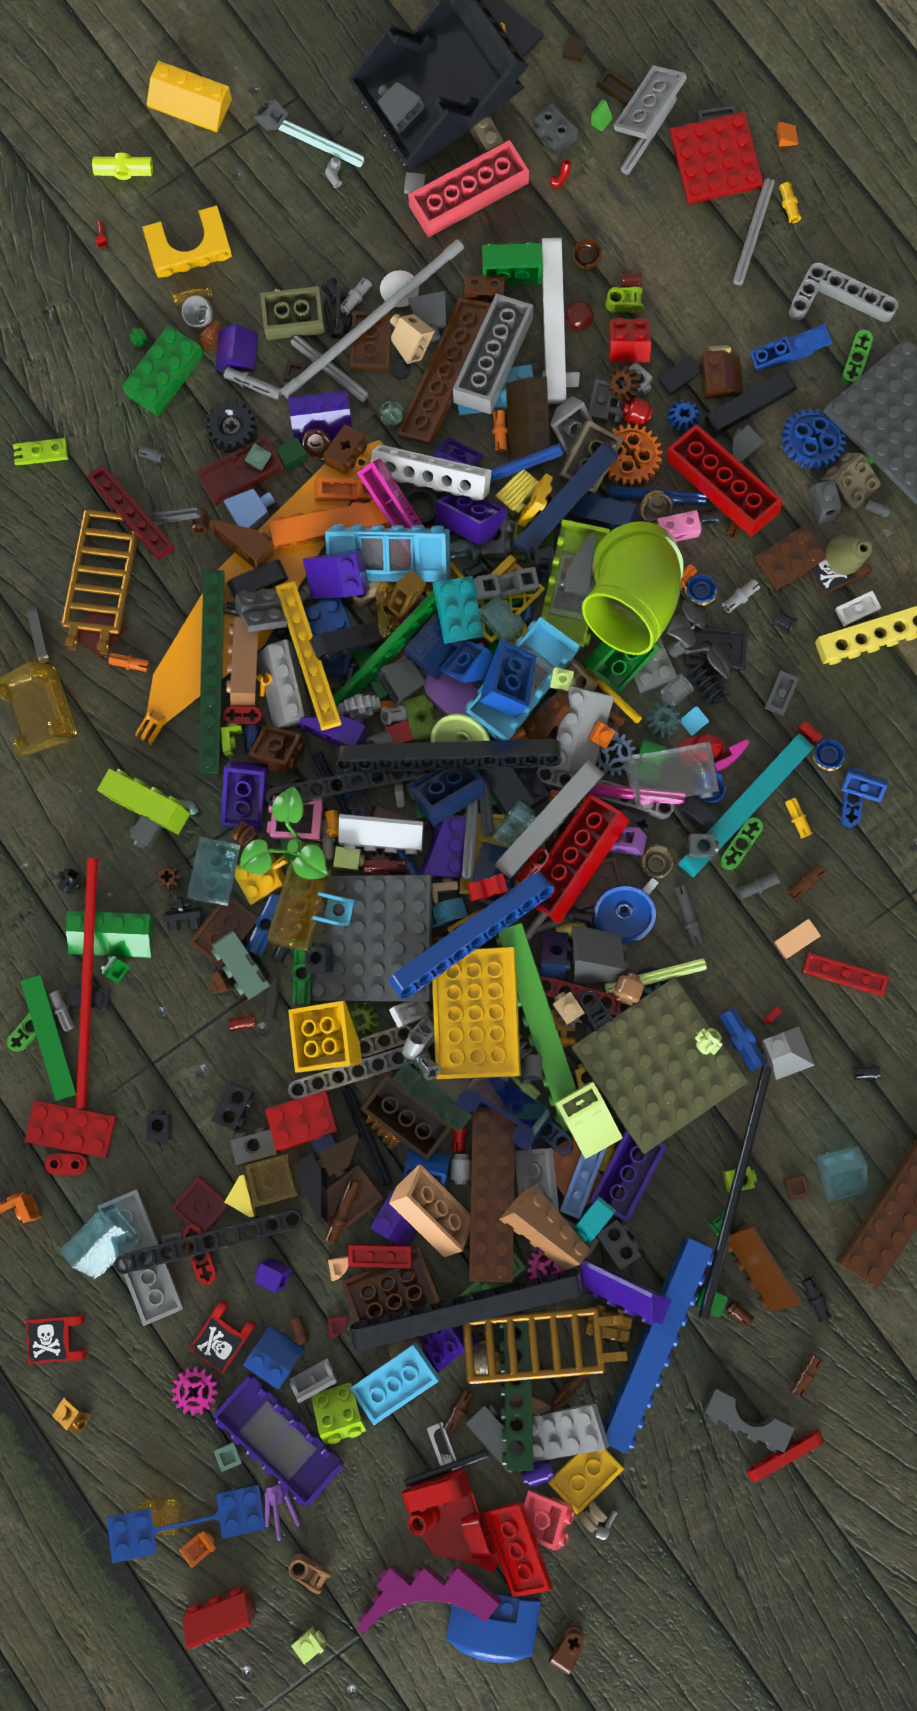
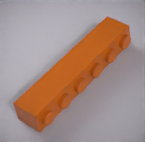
[269,499,391,550]

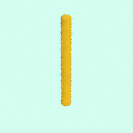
[585,667,642,723]

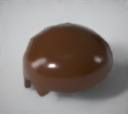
[572,238,602,269]
[302,429,332,461]

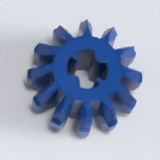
[667,399,701,433]

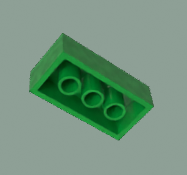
[122,325,204,417]

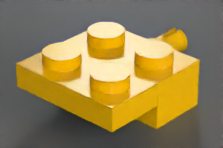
[231,848,289,905]

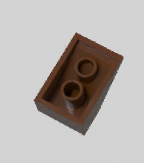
[209,520,274,569]

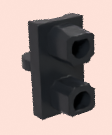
[162,896,203,931]

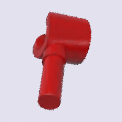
[94,221,108,248]

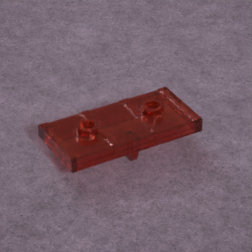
[196,435,285,507]

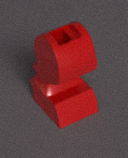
[466,873,508,902]

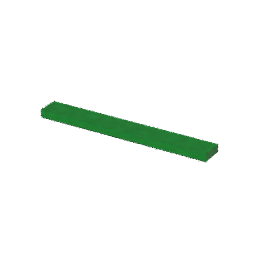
[333,589,437,708]

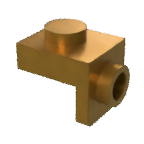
[52,1398,91,1433]

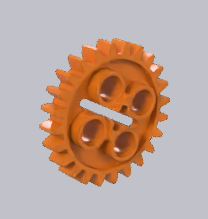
[606,423,663,487]

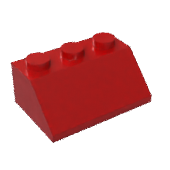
[182,1586,256,1650]

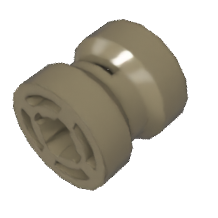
[578,1500,608,1533]

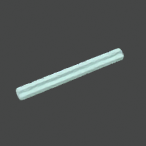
[279,119,364,167]

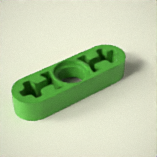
[842,330,873,386]
[720,817,763,870]
[7,1002,54,1052]

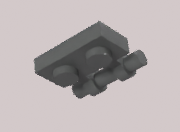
[589,379,627,425]

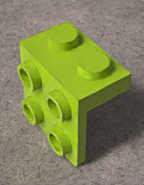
[312,1383,366,1445]

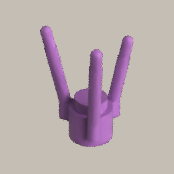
[264,1484,300,1541]

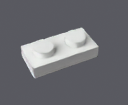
[835,591,881,627]
[389,1001,430,1028]

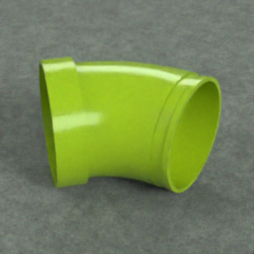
[582,522,683,655]

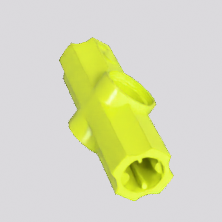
[92,153,153,180]

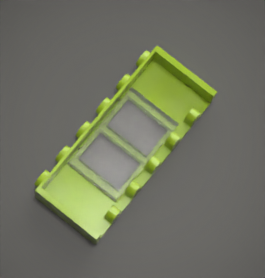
[541,519,610,651]

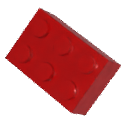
[265,1090,340,1152]

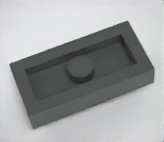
[764,670,799,716]

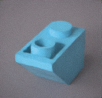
[432,898,468,929]

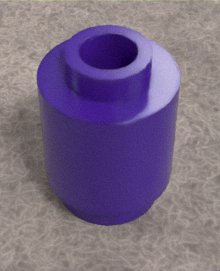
[521,1460,554,1487]

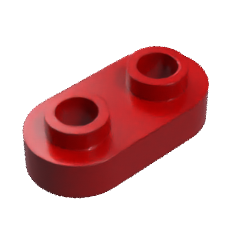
[45,1153,89,1175]

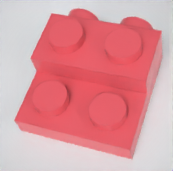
[524,1490,574,1551]

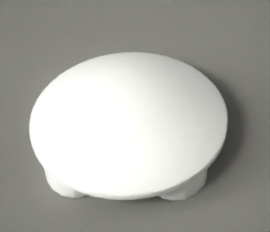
[380,270,419,307]

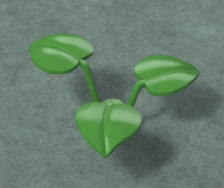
[240,787,329,879]

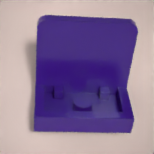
[418,1325,479,1371]

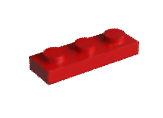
[348,1244,413,1269]

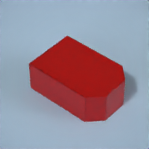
[763,1006,782,1025]

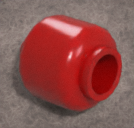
[622,397,653,426]

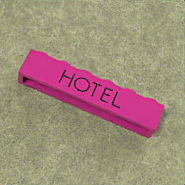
[357,458,425,556]

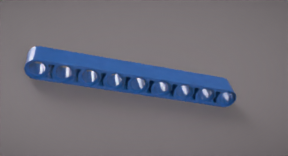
[389,872,554,999]

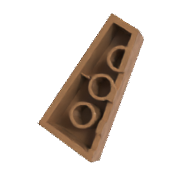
[227,617,258,707]

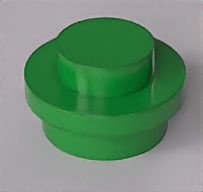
[130,328,147,348]

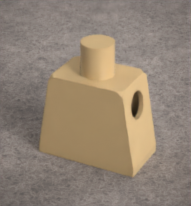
[390,314,435,364]

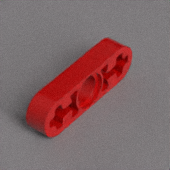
[183,1224,217,1285]

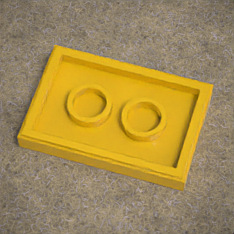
[548,1449,624,1515]

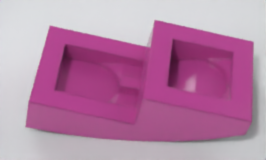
[711,739,749,773]

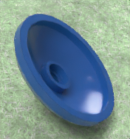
[593,885,656,943]

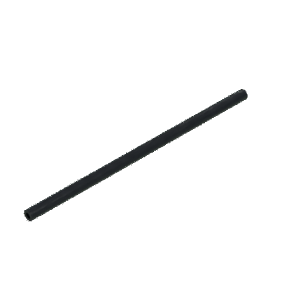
[698,1065,772,1319]

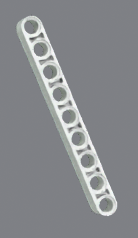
[541,238,566,404]

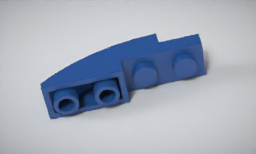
[749,323,832,371]

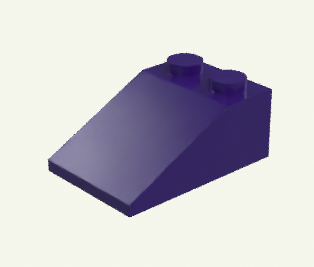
[303,549,370,598]
[299,717,368,747]
[221,760,269,830]

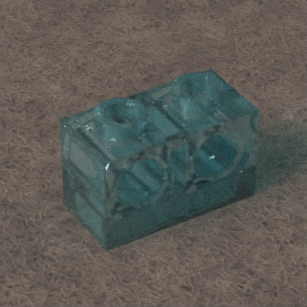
[492,800,535,849]

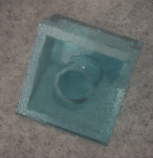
[817,1146,868,1203]

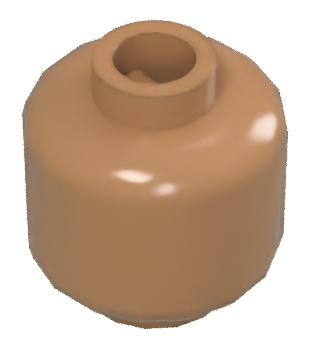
[614,973,644,1005]

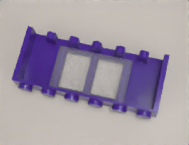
[213,1373,345,1507]

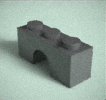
[473,567,539,601]

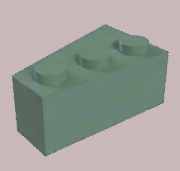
[211,930,270,1000]

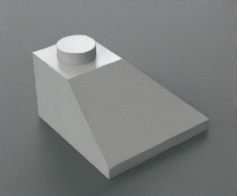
[550,396,593,456]
[760,1026,815,1080]

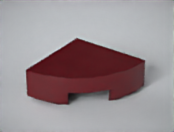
[327,1314,349,1340]

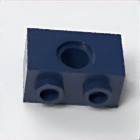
[540,931,572,979]

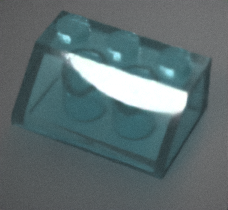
[187,837,241,906]
[59,1204,139,1279]

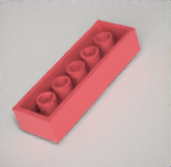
[408,140,529,238]

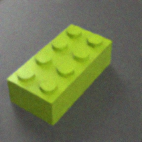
[97,769,190,835]

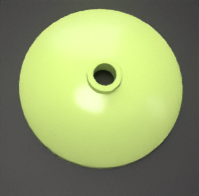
[431,714,490,742]

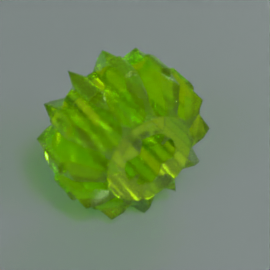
[348,1003,378,1037]

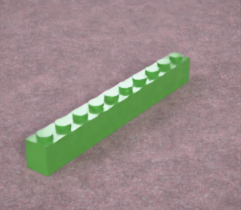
[495,922,577,1132]

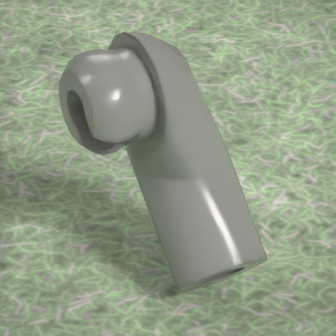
[325,157,342,188]

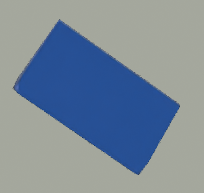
[841,768,888,803]

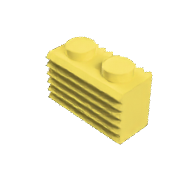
[495,470,539,517]

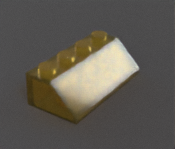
[267,860,331,951]

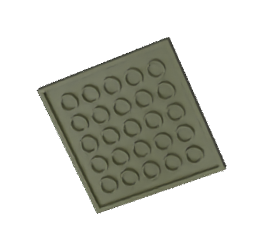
[571,977,748,1154]

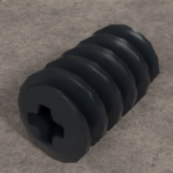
[687,661,730,707]

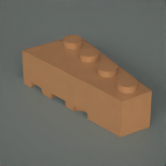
[499,1185,591,1270]

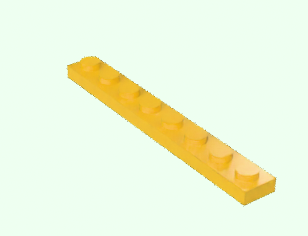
[275,581,341,731]

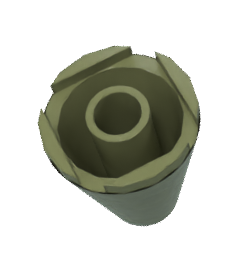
[825,534,872,575]

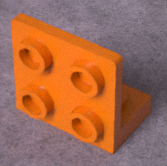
[0,1192,42,1223]

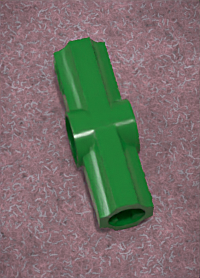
[292,942,312,1005]

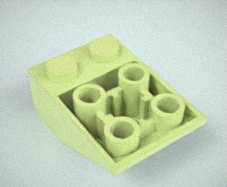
[554,1082,622,1159]

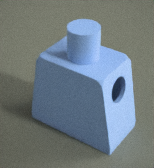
[224,489,275,530]

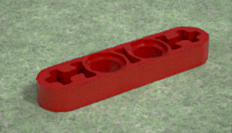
[746,1430,825,1482]

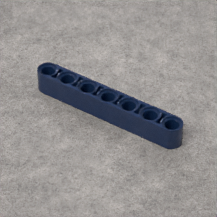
[512,441,620,559]

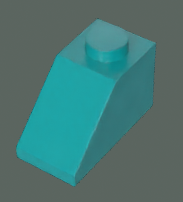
[573,1197,616,1245]

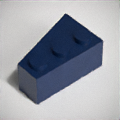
[572,493,644,531]

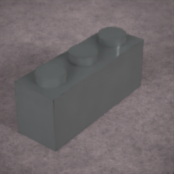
[466,1402,524,1473]

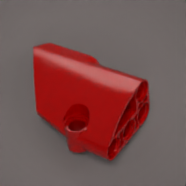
[401,1468,500,1573]

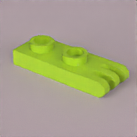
[13,438,69,465]

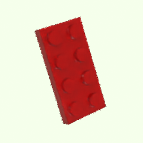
[24,1100,117,1158]
[483,1502,553,1597]

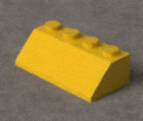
[147,60,232,132]

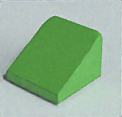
[591,99,613,131]

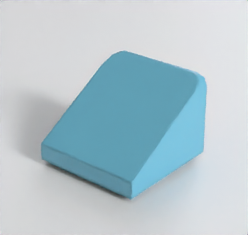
[679,706,709,736]

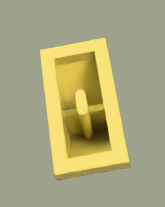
[225,1174,257,1217]

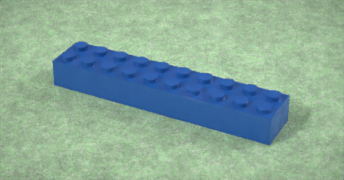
[603,1235,714,1454]

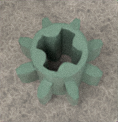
[379,401,404,426]

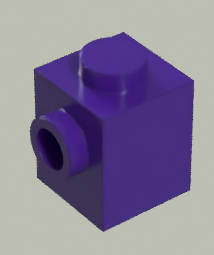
[254,1258,291,1293]

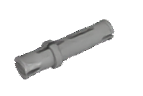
[224,366,282,401]

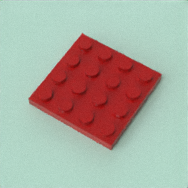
[669,112,763,205]

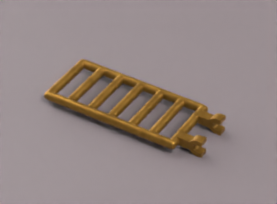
[61,509,139,655]
[463,1307,627,1384]

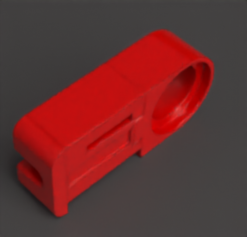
[514,848,553,883]

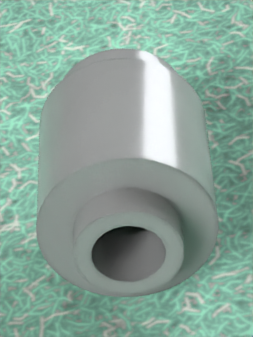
[450,1154,472,1184]

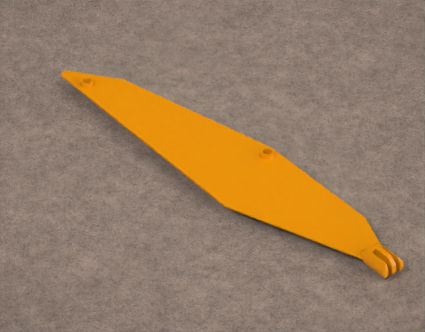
[134,440,383,745]

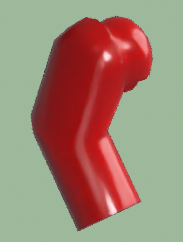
[549,160,572,189]

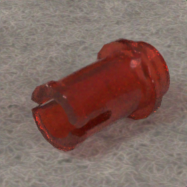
[229,1013,256,1032]

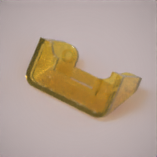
[0,662,77,757]

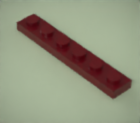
[87,465,175,560]

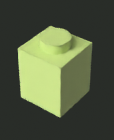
[333,846,365,872]

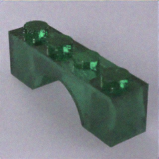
[392,1062,473,1132]

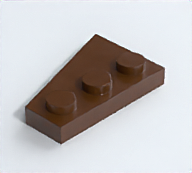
[524,689,571,740]

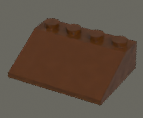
[726,1222,802,1312]
[342,1247,442,1322]

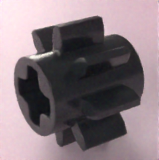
[56,868,83,894]

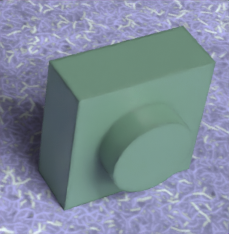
[244,443,272,472]
[214,1442,243,1472]

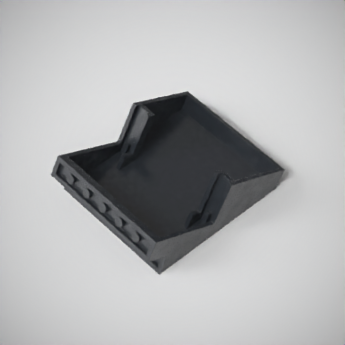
[348,0,529,169]

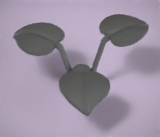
[667,598,730,680]

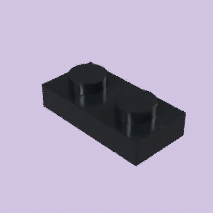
[66,985,111,1010]

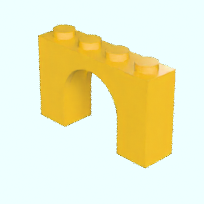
[142,206,232,278]

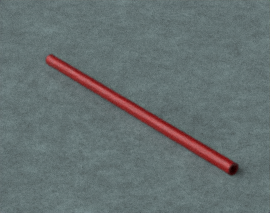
[76,858,98,1109]

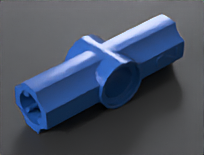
[246,893,288,957]
[719,1008,767,1072]

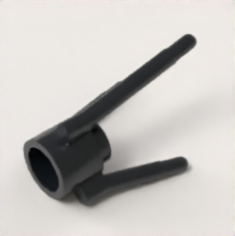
[324,286,355,339]

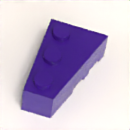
[418,815,465,880]

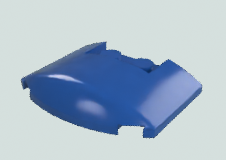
[446,1591,541,1663]

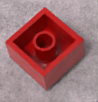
[608,318,651,362]

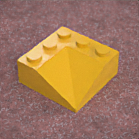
[288,1001,362,1073]

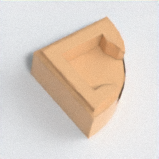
[328,1256,349,1281]

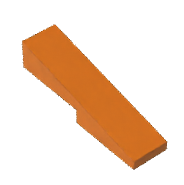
[315,477,397,501]

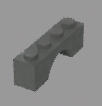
[702,1386,795,1453]

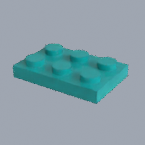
[432,576,484,644]

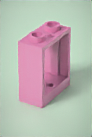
[267,796,324,842]

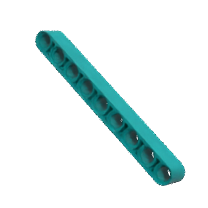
[678,733,815,878]

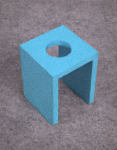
[312,892,355,926]

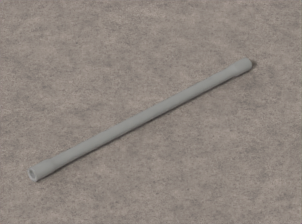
[280,239,464,399]

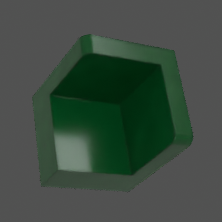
[276,438,308,472]

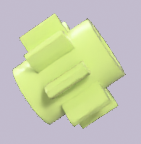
[695,1028,723,1055]

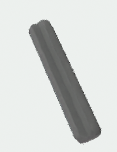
[147,506,201,524]

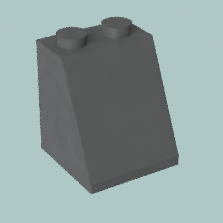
[571,925,629,984]

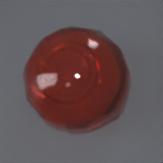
[564,301,594,332]

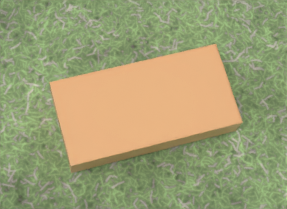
[774,919,821,959]

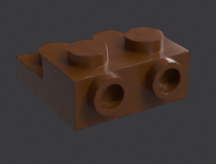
[248,724,305,774]

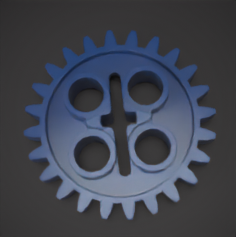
[781,408,846,470]

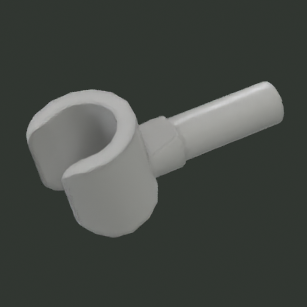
[595,1510,617,1540]

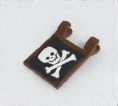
[809,550,872,596]

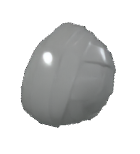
[182,295,213,328]

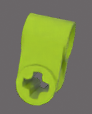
[605,287,644,313]

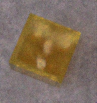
[245,1154,299,1207]

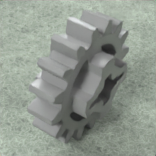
[337,694,382,721]

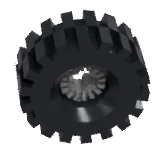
[206,400,257,454]

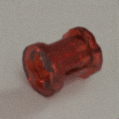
[621,272,642,288]

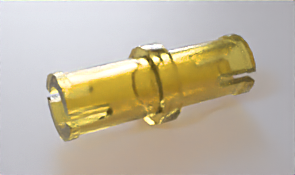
[171,285,213,306]

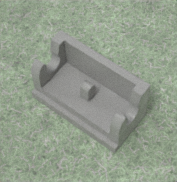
[289,1358,338,1403]

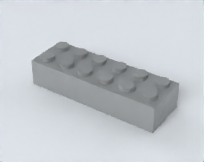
[453,293,533,415]

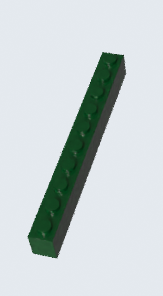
[198,569,225,775]

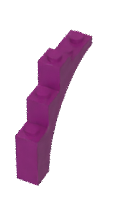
[356,1564,502,1634]

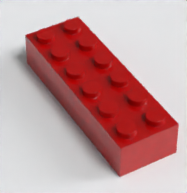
[666,424,783,537]
[534,794,630,924]

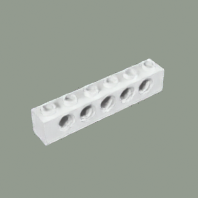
[371,444,492,500]

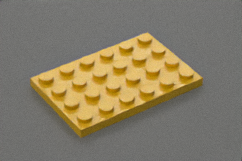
[432,947,521,1079]

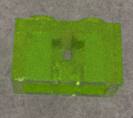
[402,695,438,743]

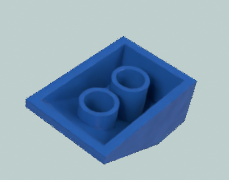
[480,640,537,717]

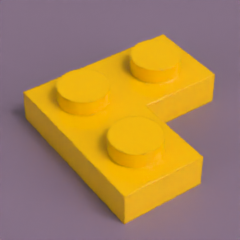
[517,473,553,527]

